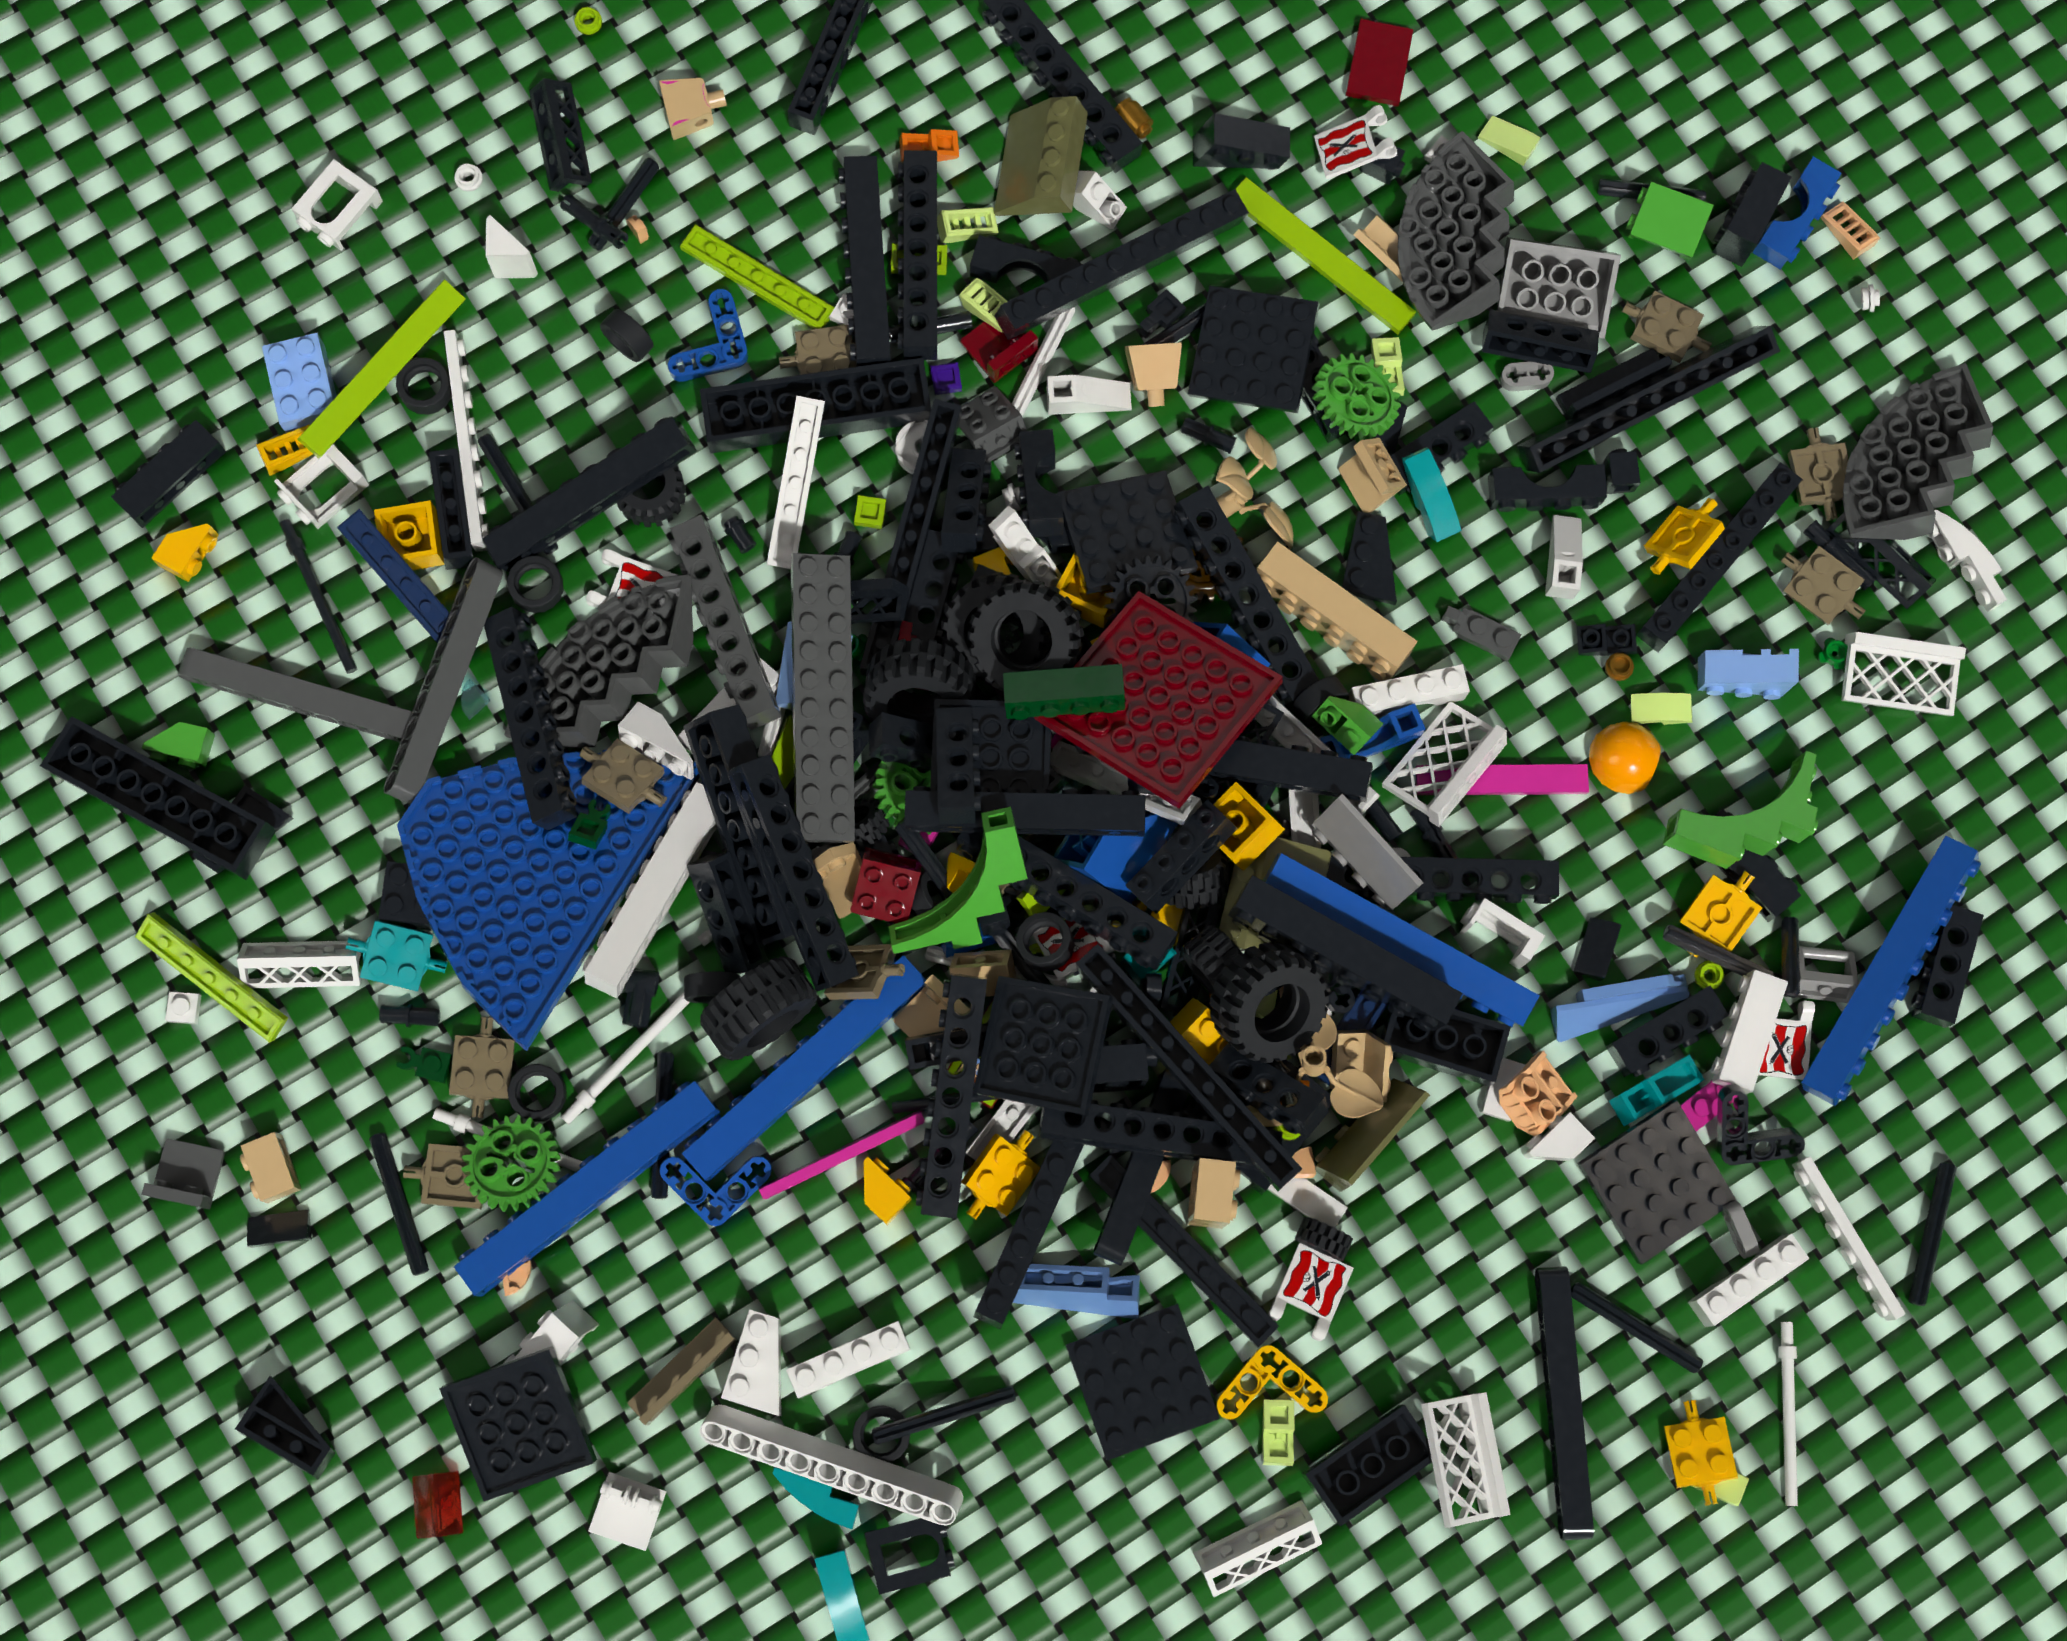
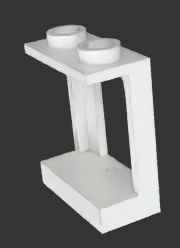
[292,159,383,251]
[274,445,369,529]
[1460,898,1545,969]

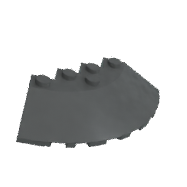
[1398,131,1514,331]
[1843,363,1993,540]
[504,574,693,748]

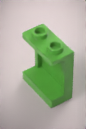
[1626,182,1714,260]

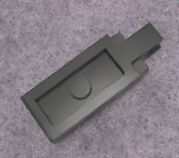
[1441,606,1522,661]

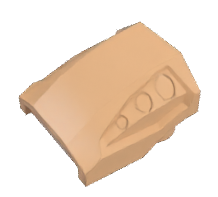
[1499,1050,1578,1136]

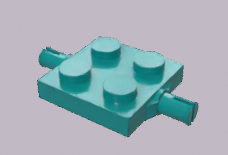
[345,919,448,992]

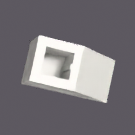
[1073,171,1127,229]
[1523,1112,1595,1161]

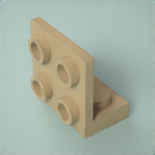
[1339,438,1407,514]
[813,842,862,919]
[893,974,970,1037]
[1330,1029,1393,1102]

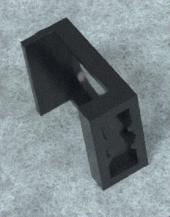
[865,1518,955,1595]

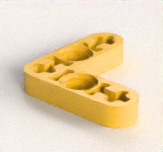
[1216,1345,1328,1419]

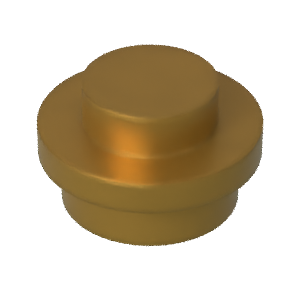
[1605,653,1634,681]

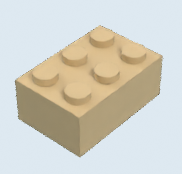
[1187,1158,1240,1229]

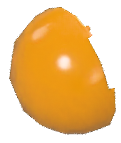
[1589,722,1661,794]

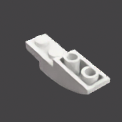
[988,506,1062,587]
[1927,510,2007,612]

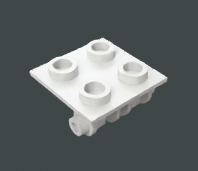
[588,1472,667,1551]

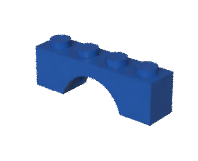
[1752,156,1842,270]
[1320,703,1426,759]

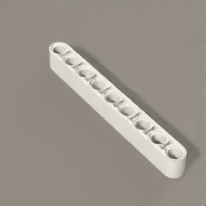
[700,1405,963,1526]

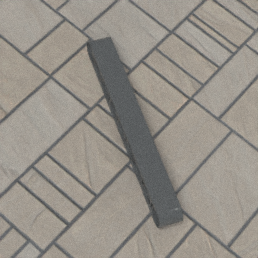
[383,557,503,804]
[177,648,412,742]

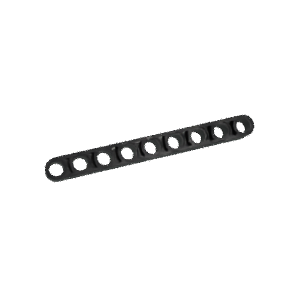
[1535,1266,1594,1541]

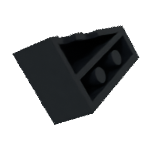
[1193,113,1290,170]
[235,1375,335,1480]

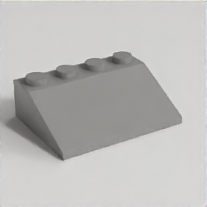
[1496,237,1621,339]
[1312,794,1423,911]

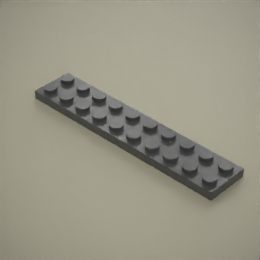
[791,553,855,843]

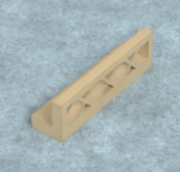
[1354,215,1403,282]

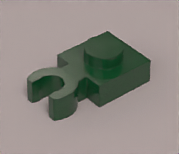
[568,799,611,850]
[396,1047,453,1084]

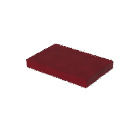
[1345,19,1414,106]

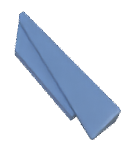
[1550,974,1689,1042]
[1013,1264,1140,1319]

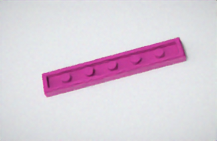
[1415,764,1589,795]
[758,1110,925,1200]

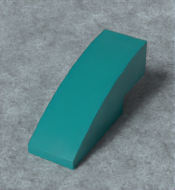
[1402,447,1462,542]
[1609,1054,1705,1126]
[773,1467,860,1529]
[815,1549,870,1641]

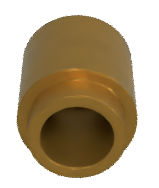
[1115,98,1153,139]

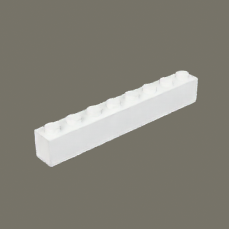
[582,782,717,998]

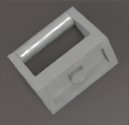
[1797,946,1859,1003]

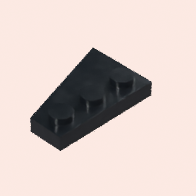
[1342,511,1397,605]
[192,785,294,874]

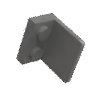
[959,387,1027,462]
[141,1139,225,1210]

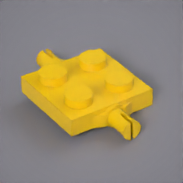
[1644,498,1725,575]
[1679,871,1763,958]
[961,1130,1041,1220]
[1664,1400,1738,1506]

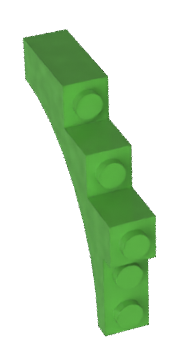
[1663,751,1818,869]
[889,807,1028,954]

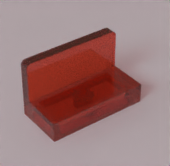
[412,1471,463,1539]

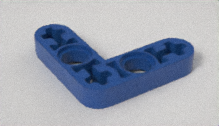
[668,289,748,382]
[659,1156,771,1226]

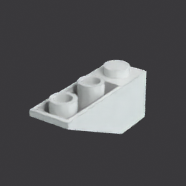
[1046,375,1132,415]
[1545,515,1583,600]
[618,702,694,780]

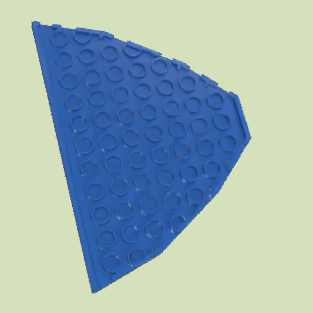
[397,750,700,1051]

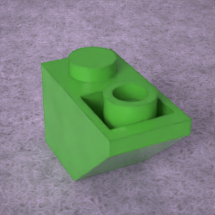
[1312,696,1383,755]
[141,722,215,769]

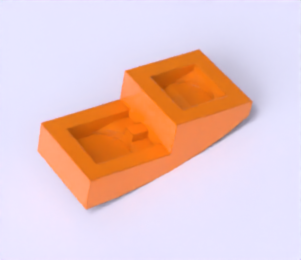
[899,129,959,162]

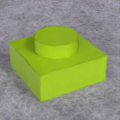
[854,495,886,529]

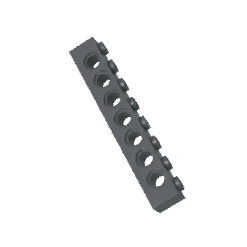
[670,515,782,730]

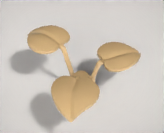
[1216,427,1293,550]
[1246,1014,1384,1127]

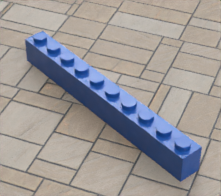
[1801,836,1981,1106]
[1263,853,1540,1028]
[682,955,926,1182]
[454,1081,721,1297]

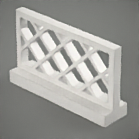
[1841,632,1966,716]
[1382,701,1507,827]
[1421,1392,1511,1528]

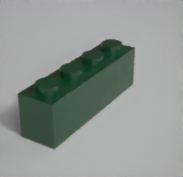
[1003,664,1125,720]

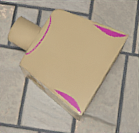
[659,78,727,140]

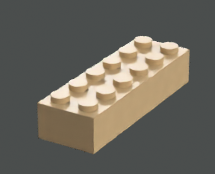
[1257,541,1418,681]

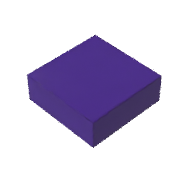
[930,362,962,395]

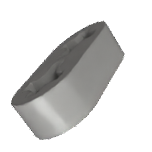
[1500,361,1554,391]
[1722,1201,1760,1259]

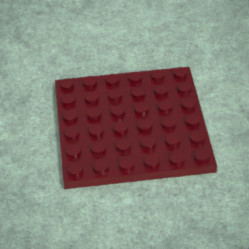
[1034,591,1283,809]

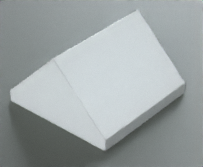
[486,215,538,278]

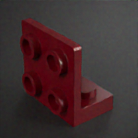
[960,322,1038,383]
[850,847,921,923]

